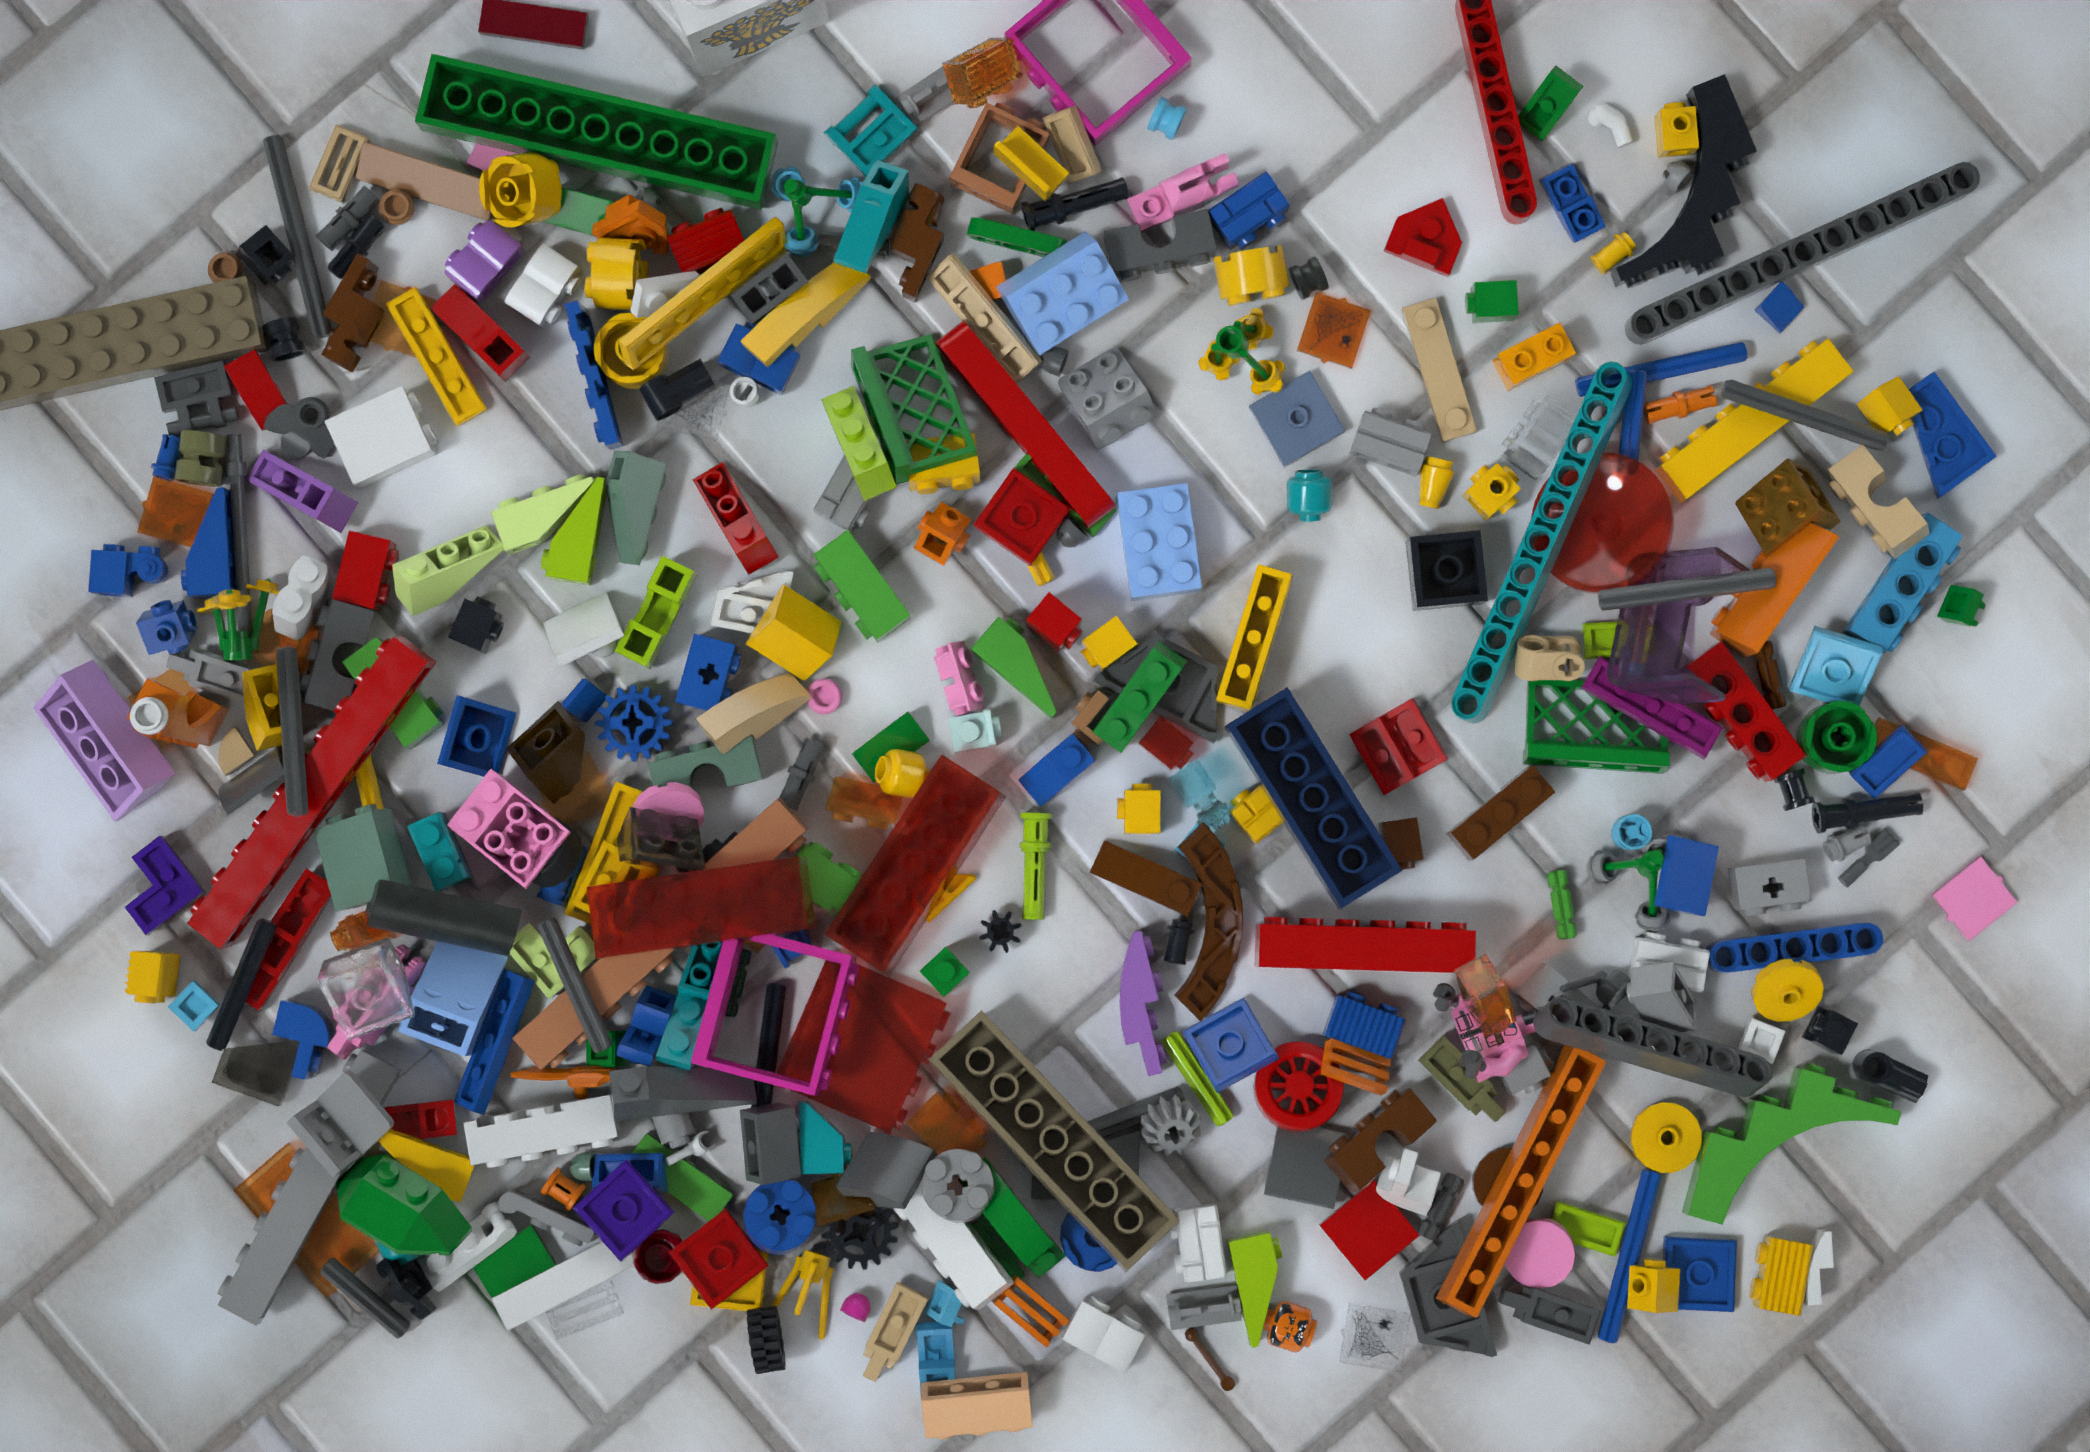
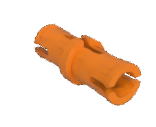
[1643,385,1717,424]

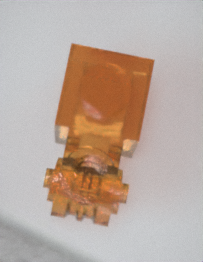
[330,910,397,955]

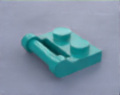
[823,84,918,177]

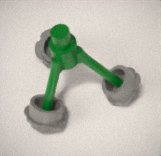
[1586,834,1670,933]

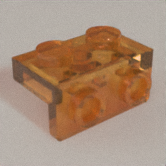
[825,777,903,830]

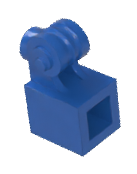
[88,544,168,597]

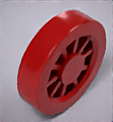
[1253,1041,1344,1132]

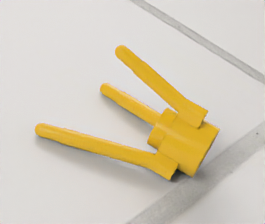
[771,1249,834,1340]

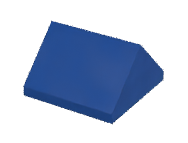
[437,695,516,777]
[1654,835,1719,916]

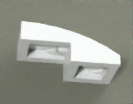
[1804,1229,1834,1305]

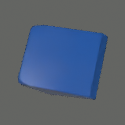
[1754,281,1804,334]
[562,678,606,722]

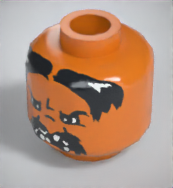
[1263,1301,1317,1353]

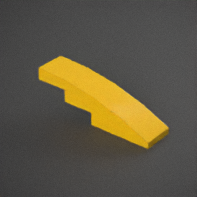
[740,263,871,367]

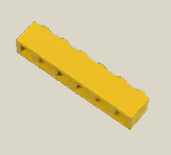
[1655,338,1854,503]

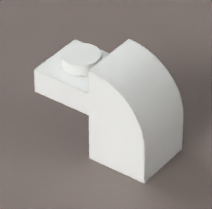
[1376,1149,1441,1216]

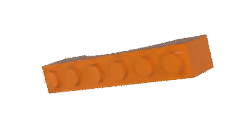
[127,678,229,749]

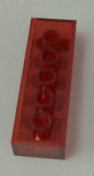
[825,754,1006,976]
[587,856,816,959]

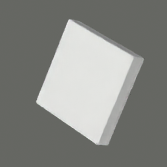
[543,592,624,667]

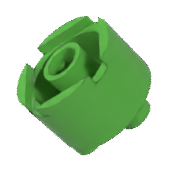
[779,841,862,919]

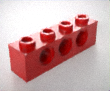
[1681,641,1806,782]

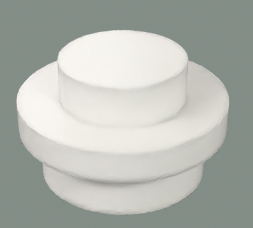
[130,697,169,735]

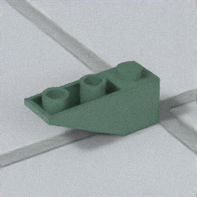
[605,451,666,566]

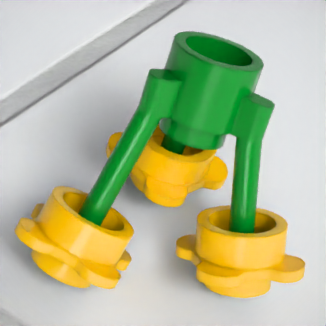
[1198,308,1285,395]

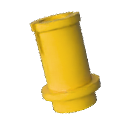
[1590,232,1637,275]

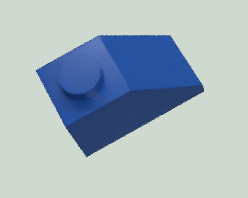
[1018,733,1095,807]

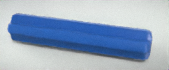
[1617,370,1647,474]

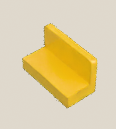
[993,125,1070,201]

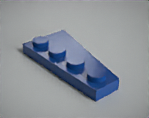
[564,300,624,450]

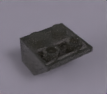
[617,807,705,874]

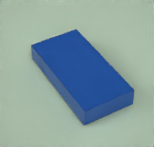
[1849,724,1927,799]

